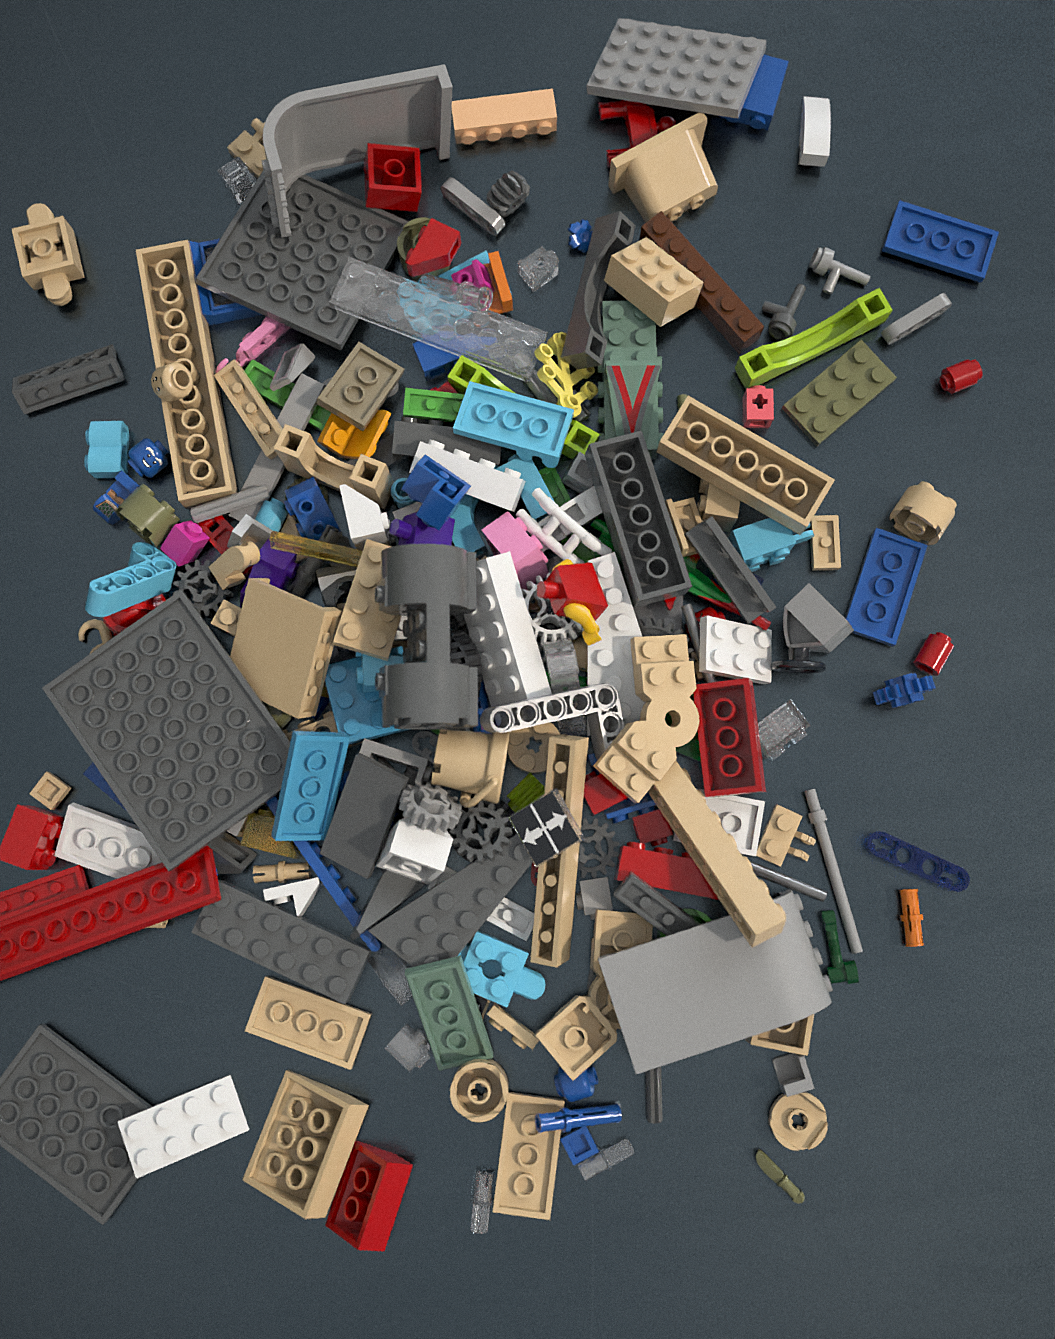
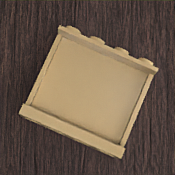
[230,578,343,719]

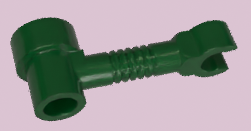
[821,910,859,984]

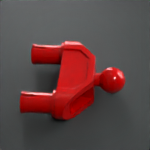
[599,100,677,167]

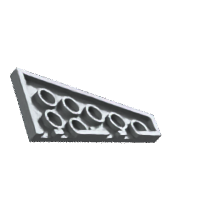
[368,833,533,967]

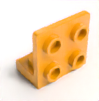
[317,410,391,459]

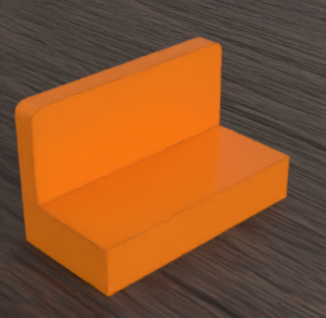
[478,251,513,318]

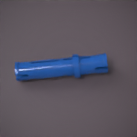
[535,1103,622,1133]

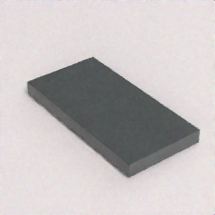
[320,753,409,879]

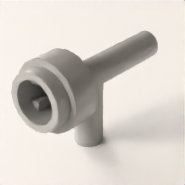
[809,247,870,294]

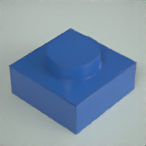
[560,1126,599,1166]

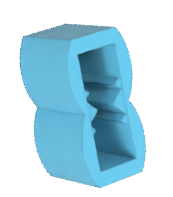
[84,421,129,478]

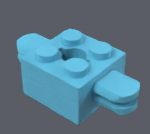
[728,518,815,572]
[458,930,545,1007]

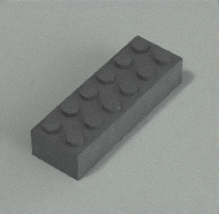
[585,431,692,608]
[191,880,372,1004]

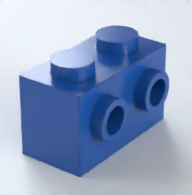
[283,477,340,545]

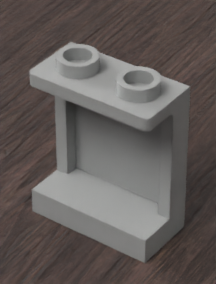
[359,738,435,786]

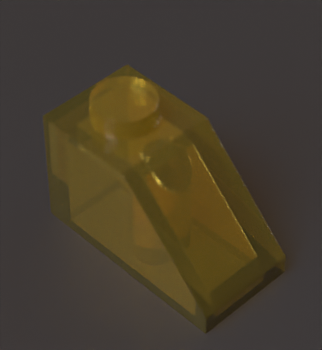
[240,809,300,859]

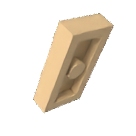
[810,515,841,571]
[487,1002,539,1050]

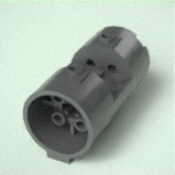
[374,544,478,729]

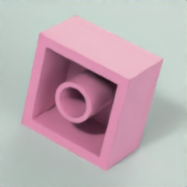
[481,511,549,590]

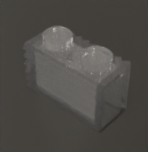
[758,699,811,760]

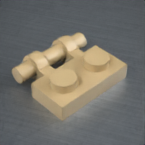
[227,118,266,178]

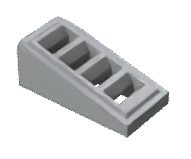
[270,343,315,391]

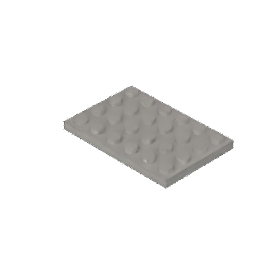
[587,18,767,119]

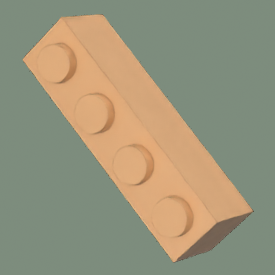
[452,89,557,144]

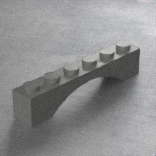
[561,211,636,370]

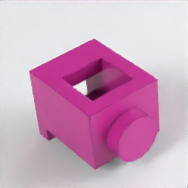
[450,259,495,305]

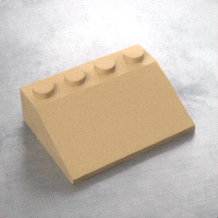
[243,1070,369,1219]

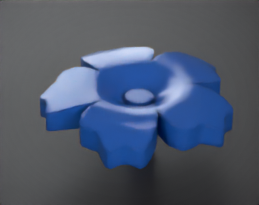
[568,219,593,253]

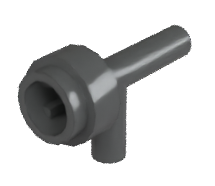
[762,284,806,341]

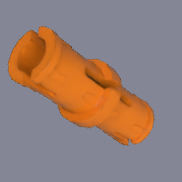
[899,889,924,947]

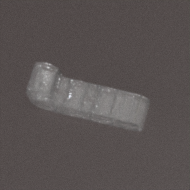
[543,637,587,736]

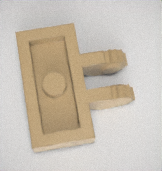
[756,805,816,867]

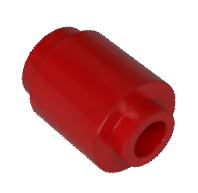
[939,359,983,394]

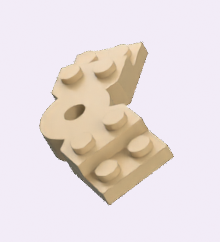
[593,634,699,803]
[534,910,653,1081]

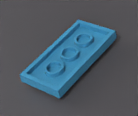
[271,731,350,841]

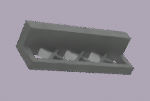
[12,344,124,414]
[684,516,776,623]

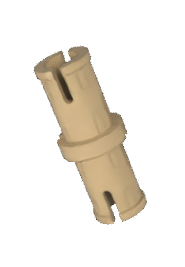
[253,861,312,883]

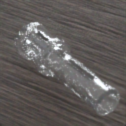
[419,273,493,312]

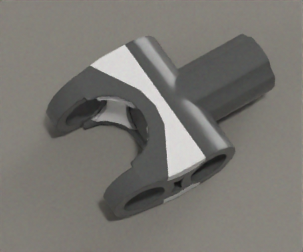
[316,535,359,608]

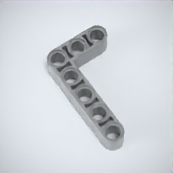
[480,684,624,760]

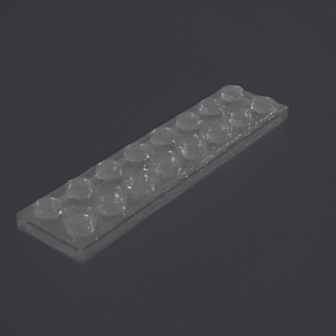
[329,257,548,383]

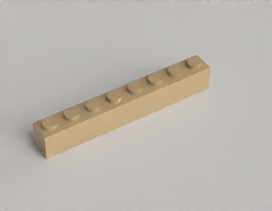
[530,734,589,968]
[648,760,786,948]

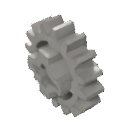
[399,782,462,833]

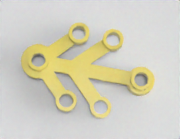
[534,332,598,418]

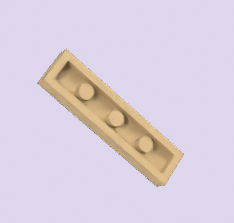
[214,359,282,460]

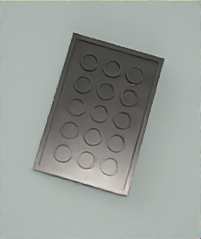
[0,1023,152,1225]

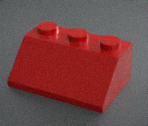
[325,1141,413,1251]

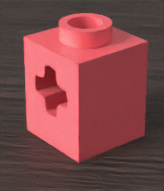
[742,385,774,428]

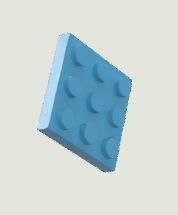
[325,646,410,745]

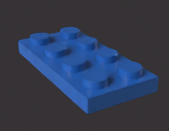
[882,200,999,283]
[845,528,928,647]

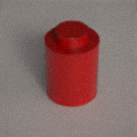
[913,632,954,676]

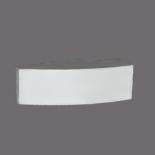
[799,96,831,167]

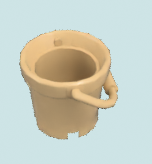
[431,728,510,808]

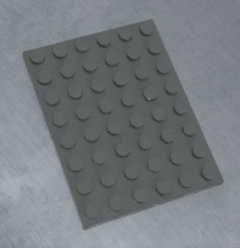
[42,590,291,871]

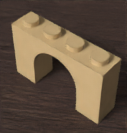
[274,424,394,509]

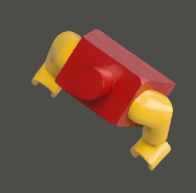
[536,559,608,646]

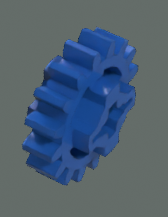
[873,673,936,708]

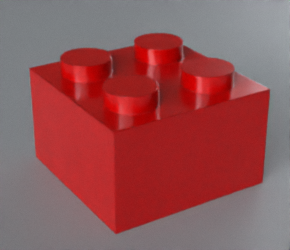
[364,143,422,212]
[0,804,65,870]

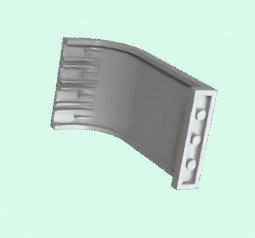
[261,64,452,238]
[598,889,833,1074]

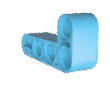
[85,542,177,617]

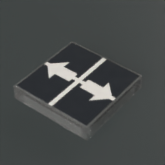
[508,788,585,867]

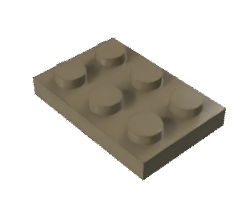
[316,342,404,431]

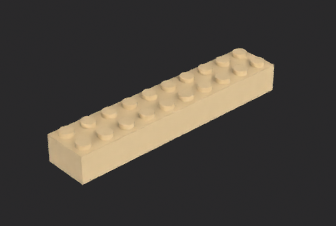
[136,240,238,509]

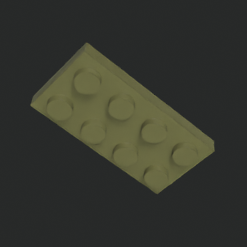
[782,340,897,446]

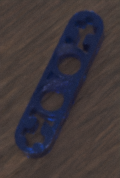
[864,831,970,892]

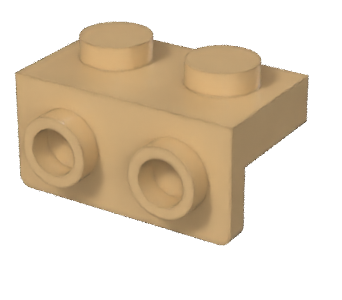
[665,497,702,557]

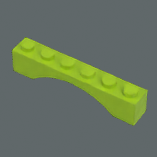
[734,288,892,389]
[447,355,600,459]

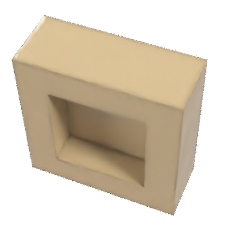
[29,771,71,810]

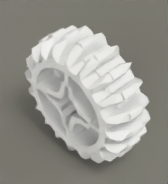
[521,573,583,648]

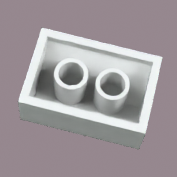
[339,484,396,556]

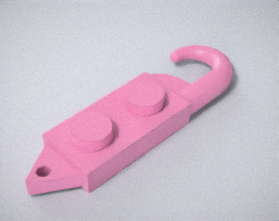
[216,317,290,373]

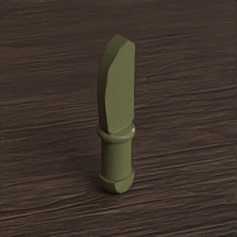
[756,1150,805,1204]

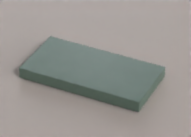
[405,955,494,1071]

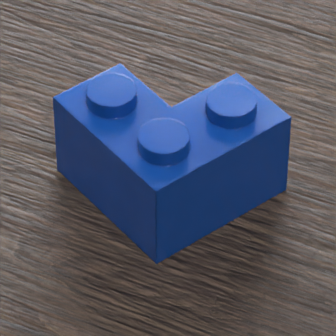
[401,454,471,530]

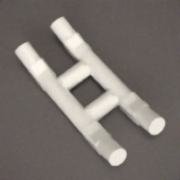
[516,488,612,564]

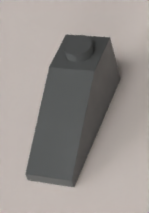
[350,869,425,940]

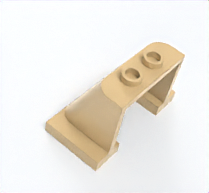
[608,112,718,223]

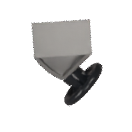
[771,583,854,674]

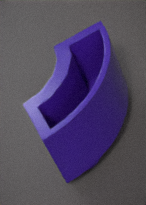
[240,538,299,608]

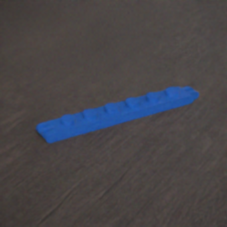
[266,794,382,952]

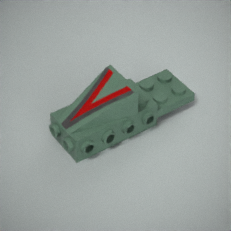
[598,301,663,460]

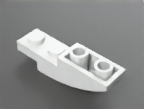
[529,486,603,552]

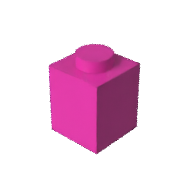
[160,520,209,566]

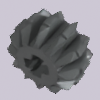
[486,171,530,217]

